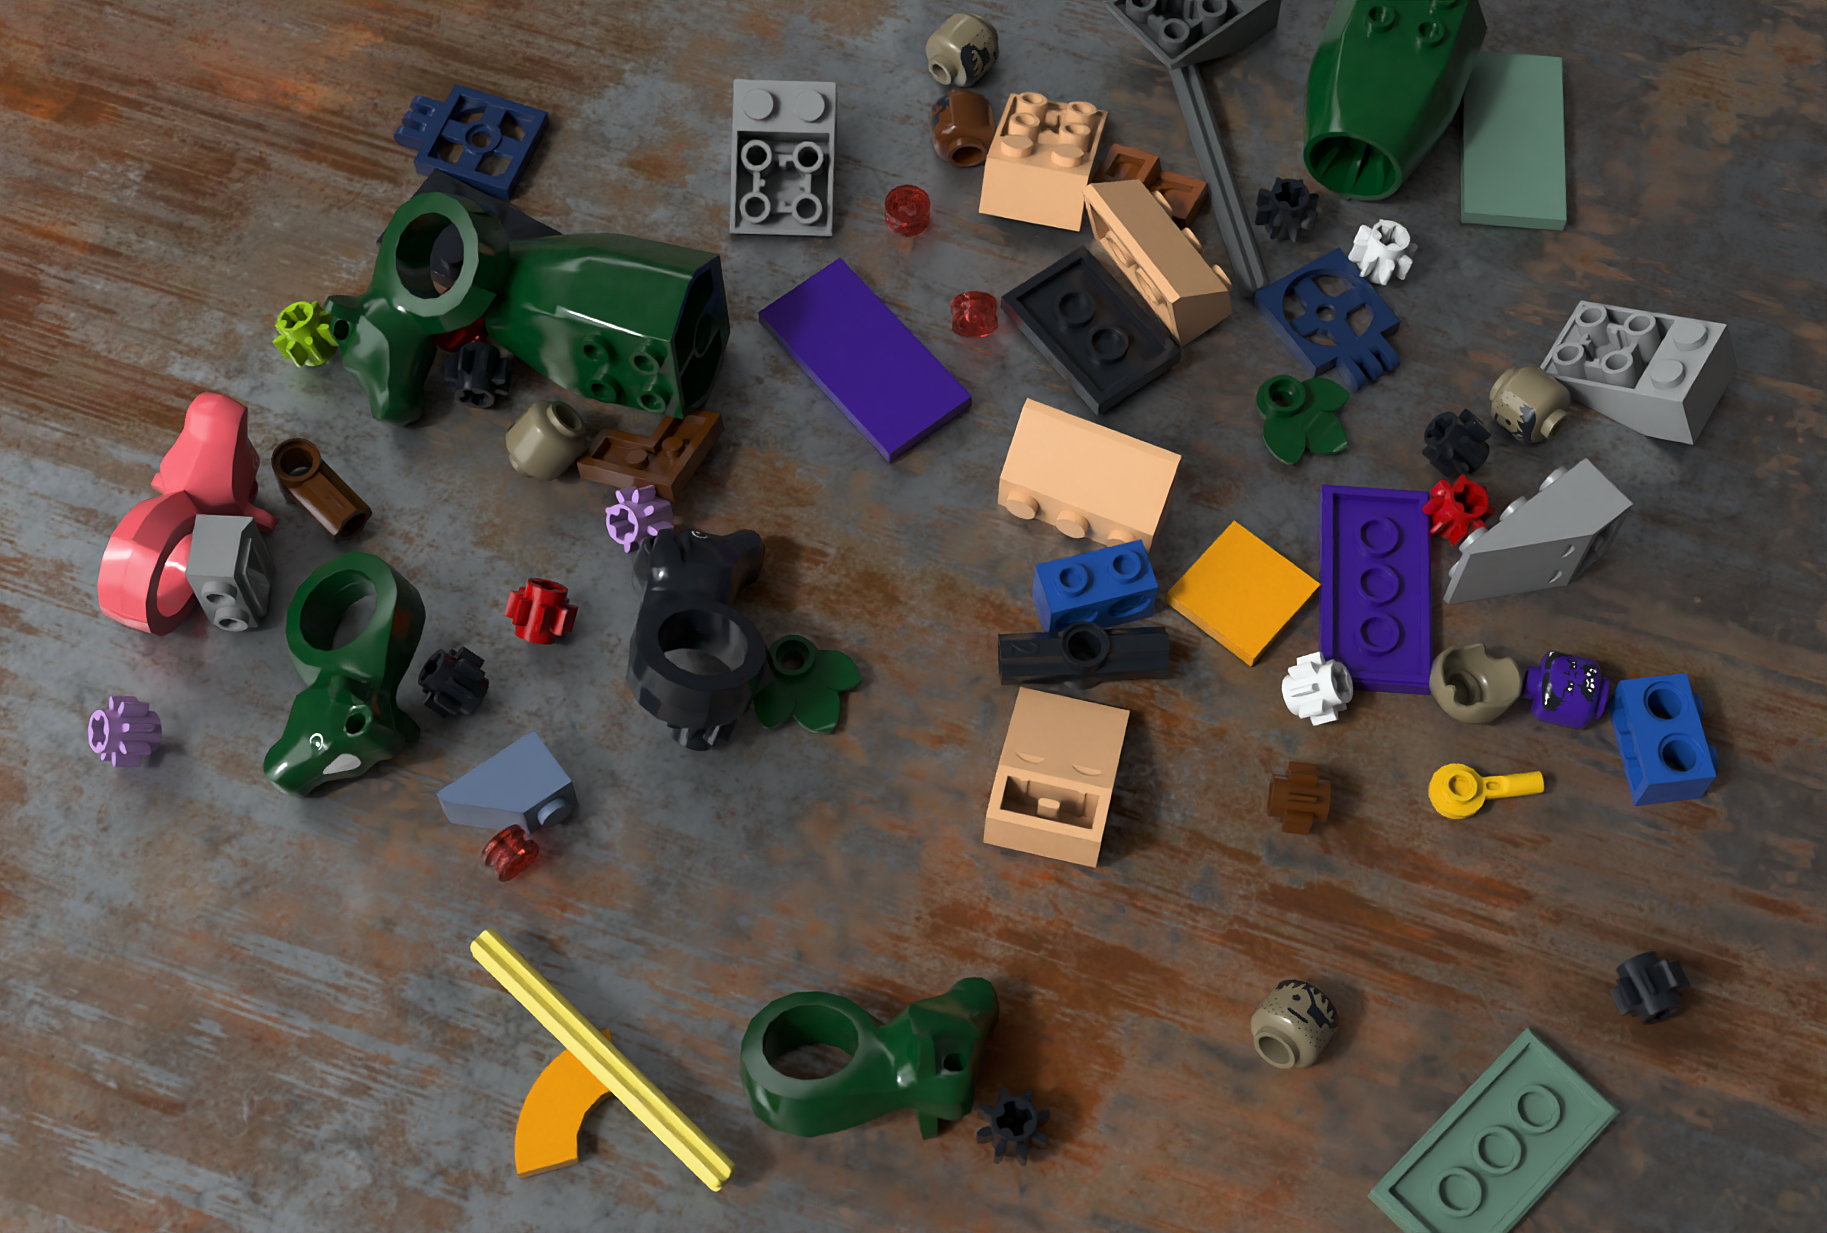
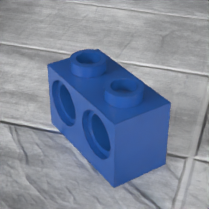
[1032,539,1159,632]
[1607,673,1719,806]

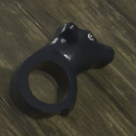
[626,528,774,729]

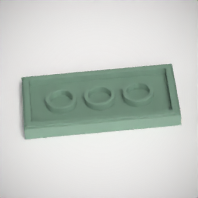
[1460,51,1567,231]
[1367,1027,1620,1233]

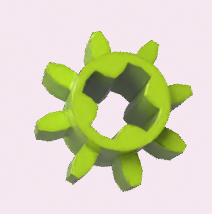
[273,301,339,367]

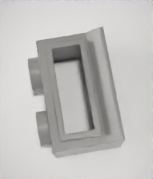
[185,514,276,631]

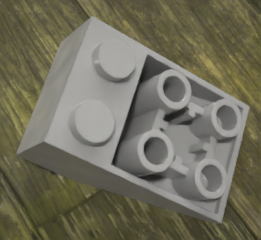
[730,79,838,237]
[1540,301,1738,445]
[1443,458,1633,605]

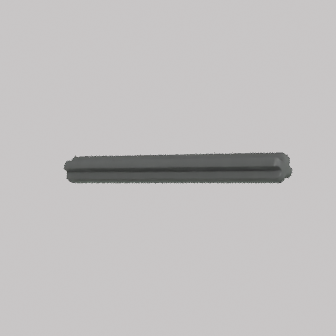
[1169,63,1270,299]

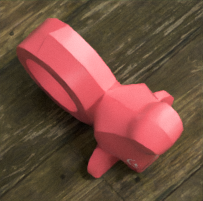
[97,392,278,637]

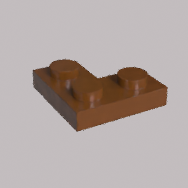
[577,408,725,501]

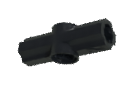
[997,621,1170,690]

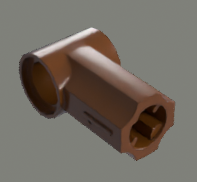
[271,438,372,544]

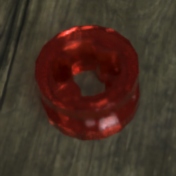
[884,184,931,237]
[950,291,998,338]
[480,824,539,882]

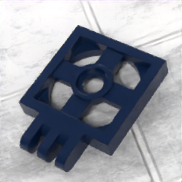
[393,84,550,202]
[1253,247,1401,390]

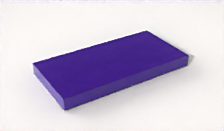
[758,258,972,463]
[1318,484,1433,695]

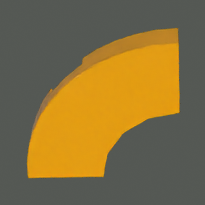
[515,1028,614,1179]

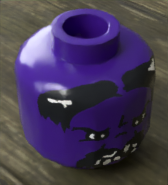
[1521,651,1609,730]

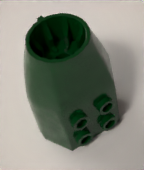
[1303,0,1488,201]
[484,233,731,419]

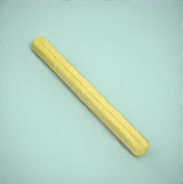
[470,928,737,1192]

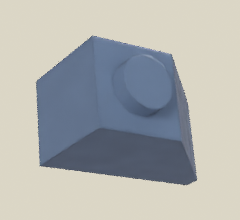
[436,730,578,834]

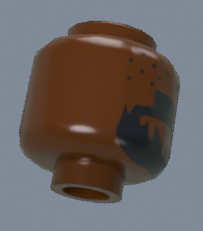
[928,89,996,167]

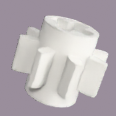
[1348,219,1418,285]
[1282,651,1353,726]

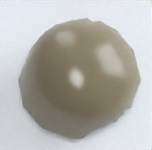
[1429,643,1524,725]

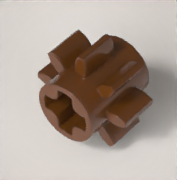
[1267,761,1331,835]

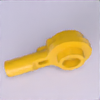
[1428,763,1544,819]

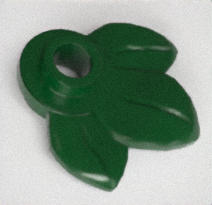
[1255,375,1350,466]
[753,635,862,735]

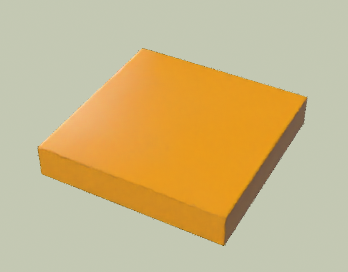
[1165,520,1321,667]

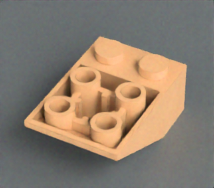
[979,92,1108,232]
[983,687,1130,868]

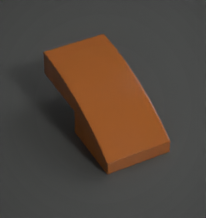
[1091,143,1209,231]

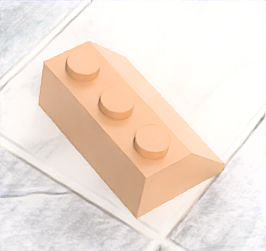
[1082,179,1233,348]
[998,398,1182,558]

